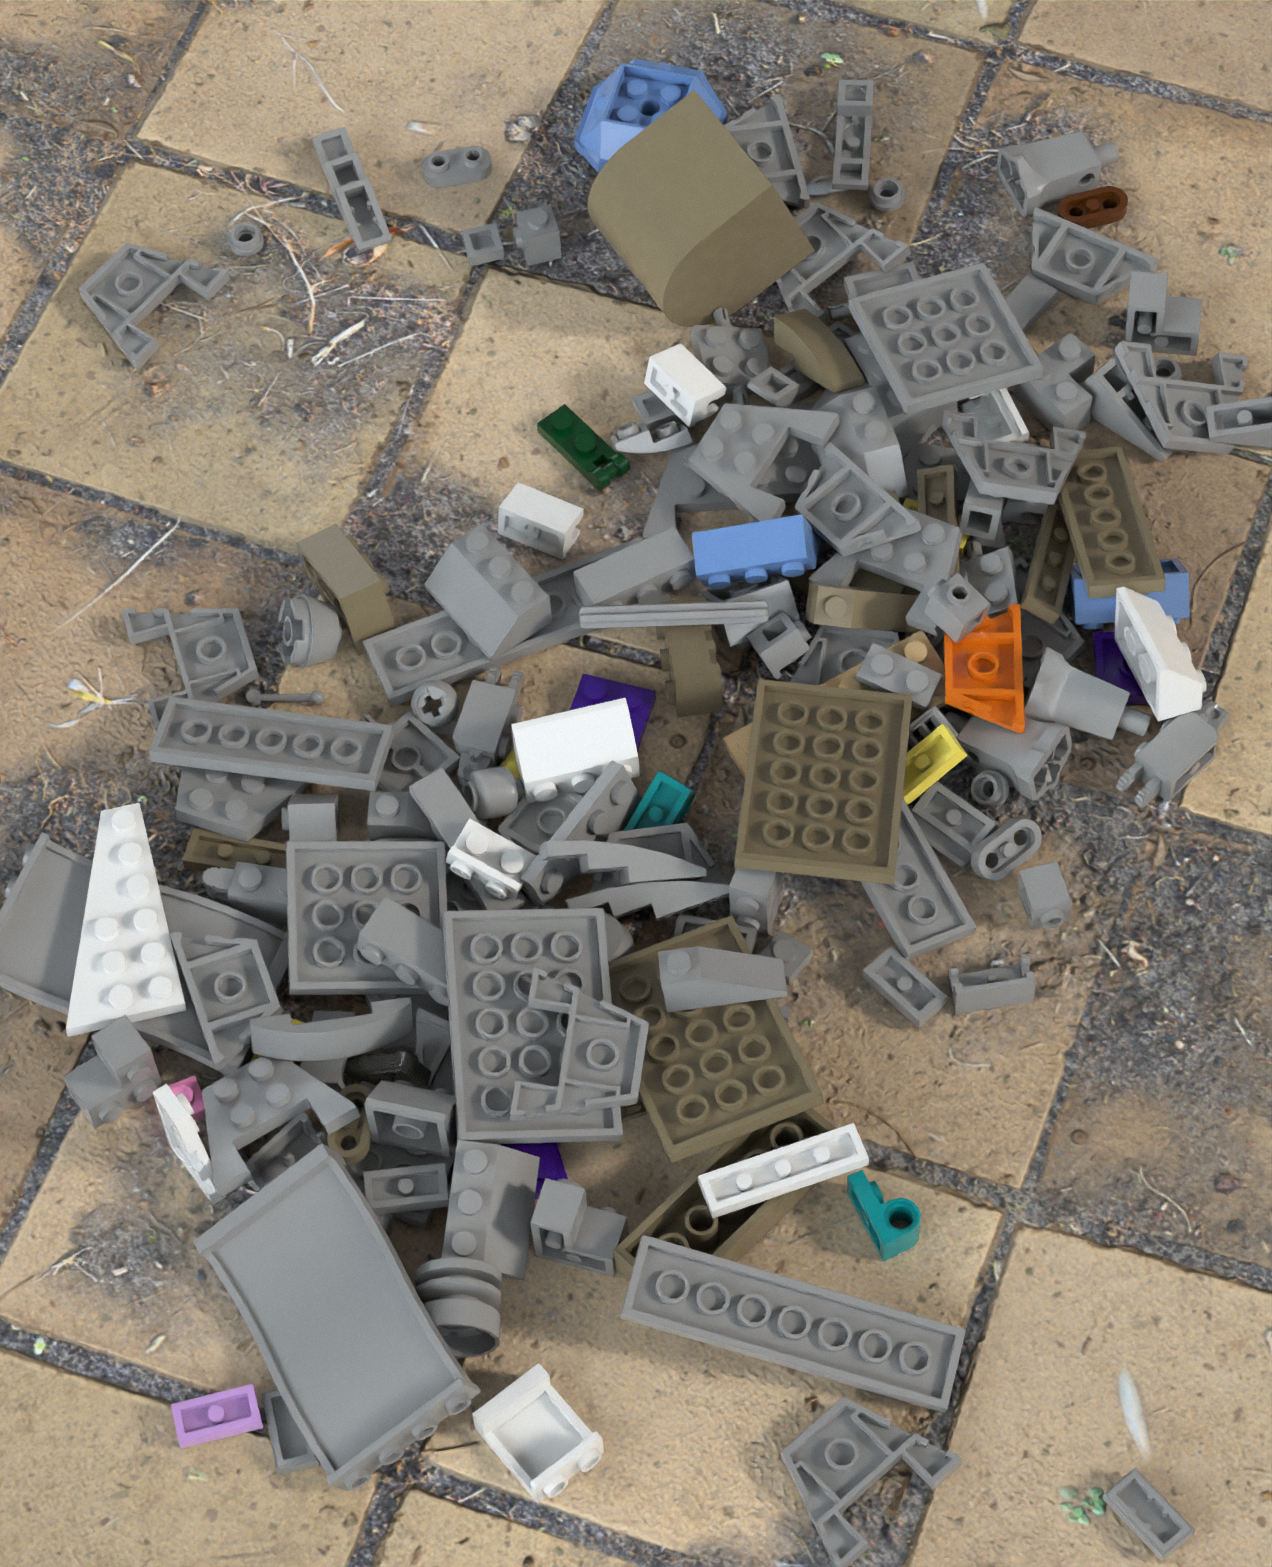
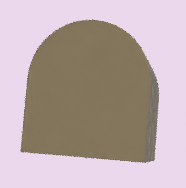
[587,90,815,327]

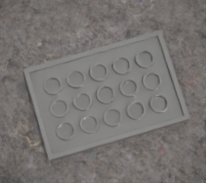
[442,908,623,1144]

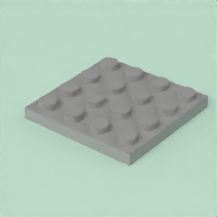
[849,262,1044,415]
[286,841,447,995]

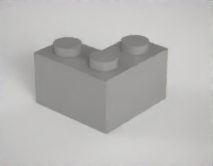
[1124,271,1202,356]
[1014,332,1095,431]
[63,1015,163,1129]
[530,1178,629,1277]

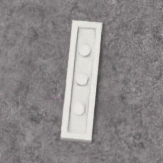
[698,1123,869,1218]

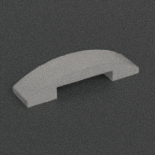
[832,80,874,190]
[747,321,857,407]
[250,997,413,1061]

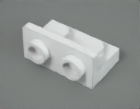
[445,818,536,900]

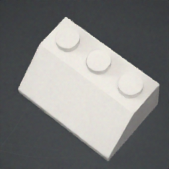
[1115,586,1207,721]
[511,698,640,803]

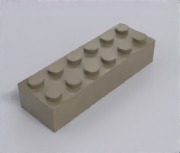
[613,1108,837,1282]

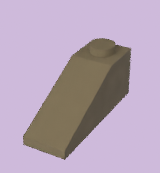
[805,582,919,633]

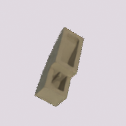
[774,308,865,393]

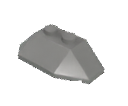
[810,383,909,502]

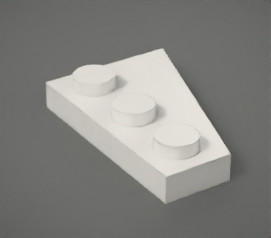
[153,1083,227,1205]

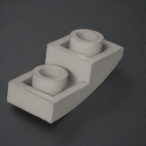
[609,421,693,453]

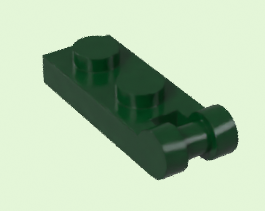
[537,404,631,491]

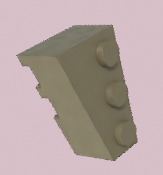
[296,524,395,656]
[655,596,723,718]

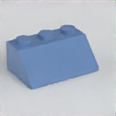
[692,514,820,589]
[1068,558,1190,629]

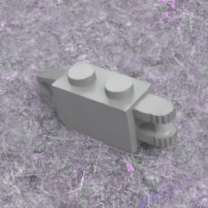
[452,665,524,785]
[1116,700,1229,808]
[202,861,287,926]

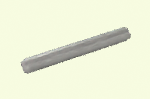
[579,600,769,629]

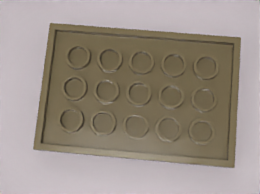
[734,679,913,885]
[608,915,824,1163]

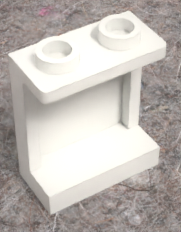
[472,1363,604,1503]

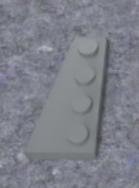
[519,761,642,906]

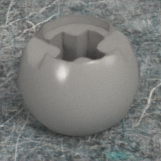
[411,680,459,728]

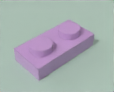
[171,1384,263,1449]

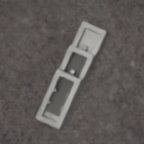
[312,127,392,253]
[409,768,527,910]
[539,840,707,886]
[566,881,729,922]

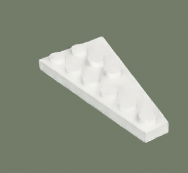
[66,803,186,1037]

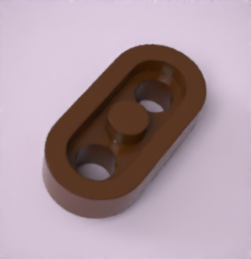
[1058,186,1128,229]

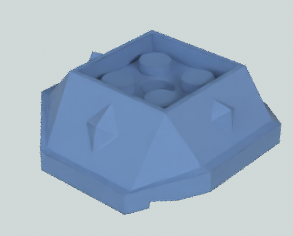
[574,59,727,173]

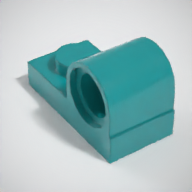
[624,771,696,831]
[847,1170,921,1262]

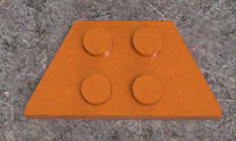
[943,604,1025,733]

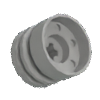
[415,1258,502,1358]

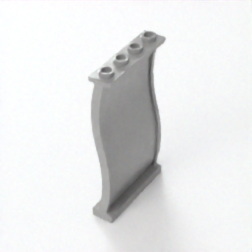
[0,832,289,1077]
[193,1143,481,1491]

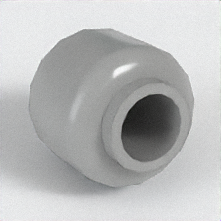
[462,766,523,820]

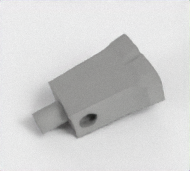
[997,131,1118,217]
[1024,646,1151,740]
[945,711,1072,801]

